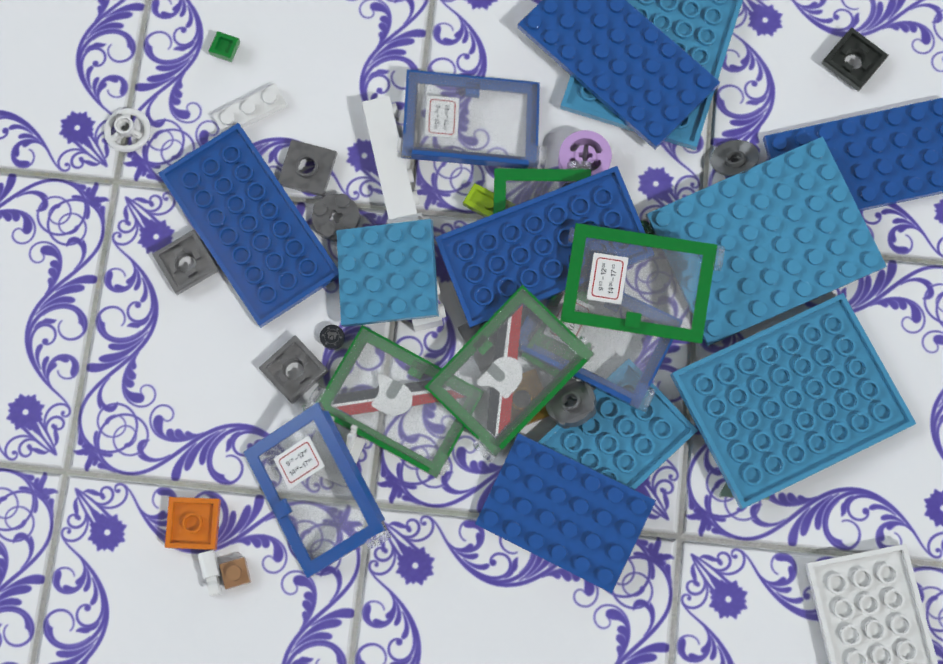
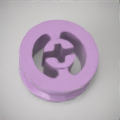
[558,130,612,183]

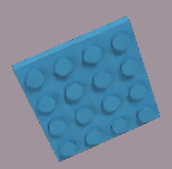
[336,219,439,327]

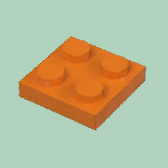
[164,497,221,550]

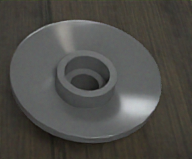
[711,140,759,176]

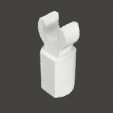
[198,550,223,596]

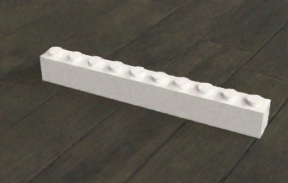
[362,96,446,332]

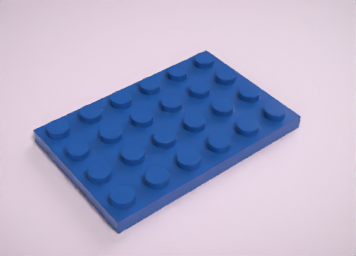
[475,433,656,593]

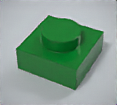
[209,31,240,62]

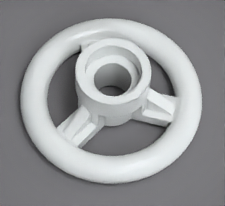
[104,108,151,153]

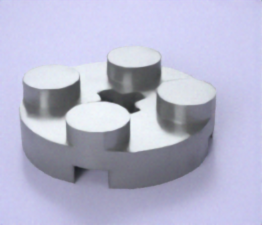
[312,194,360,242]
[546,378,597,429]

